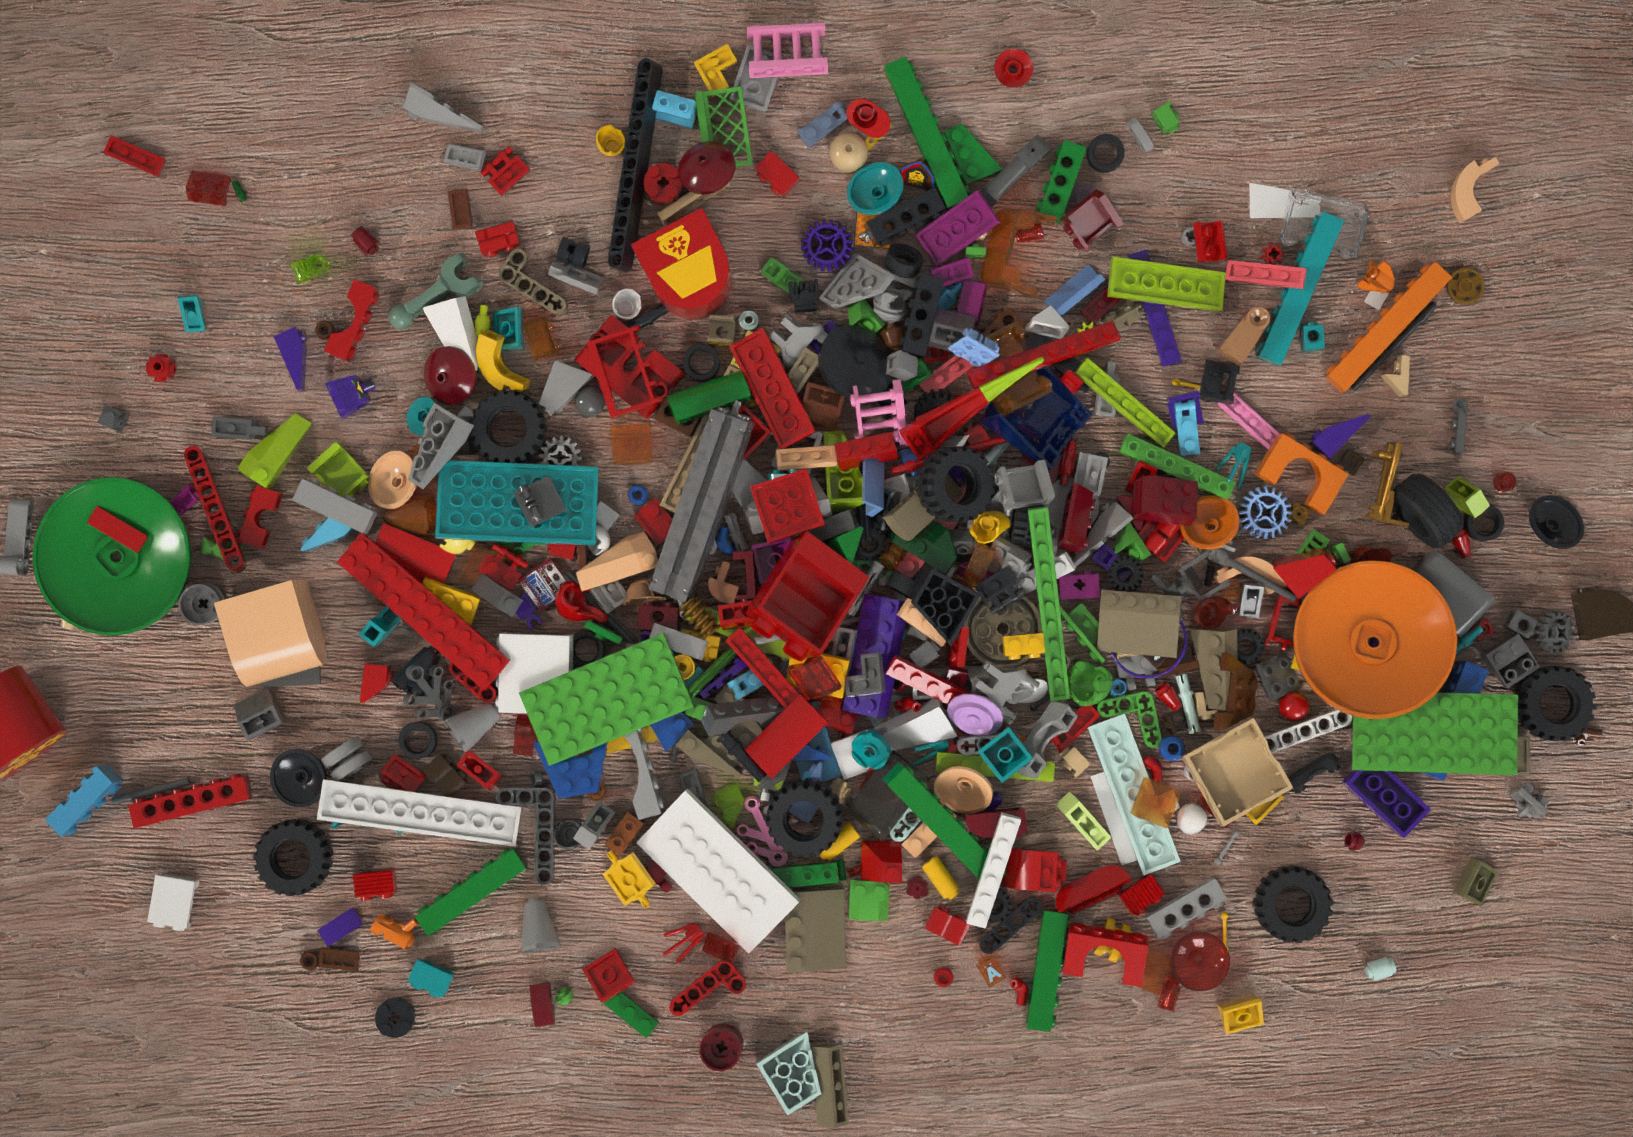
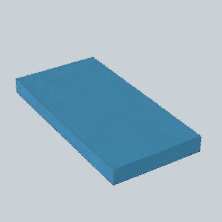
[795,701,842,782]

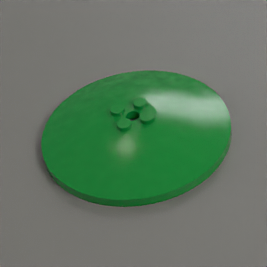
[33,477,192,635]

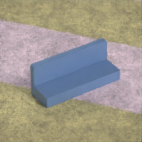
[1044,265,1105,317]
[862,458,884,517]

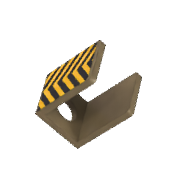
[707,315,735,346]

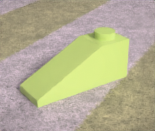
[1055,791,1112,851]

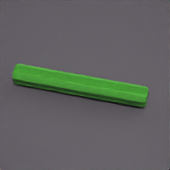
[688,647,737,697]

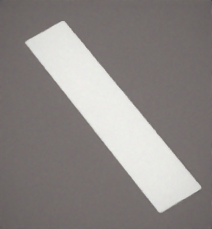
[1091,772,1137,865]

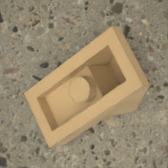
[1381,355,1410,397]

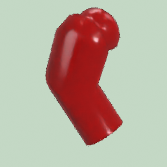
[894,697,921,712]
[1010,977,1029,1006]

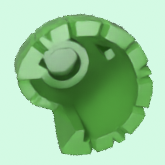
[1068,661,1113,706]

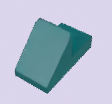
[177,295,206,333]

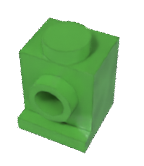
[1151,101,1180,135]

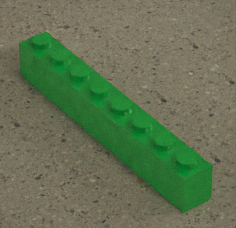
[884,56,971,211]
[882,763,1006,879]

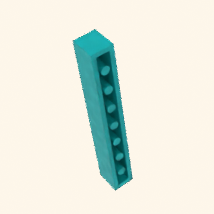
[1256,211,1344,366]

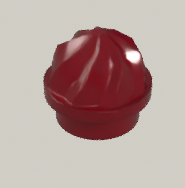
[1344,831,1365,851]

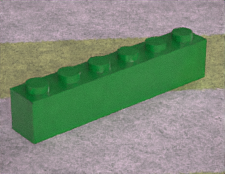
[415,847,528,936]
[1025,909,1071,1032]

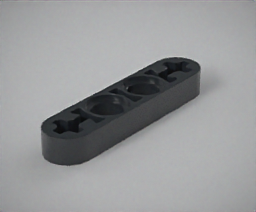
[979,896,1042,954]

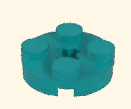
[851,729,892,769]

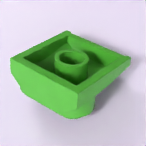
[849,879,890,921]

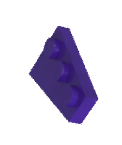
[700,657,747,699]

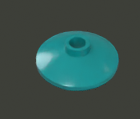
[407,397,436,436]

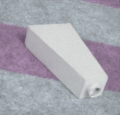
[423,296,478,371]

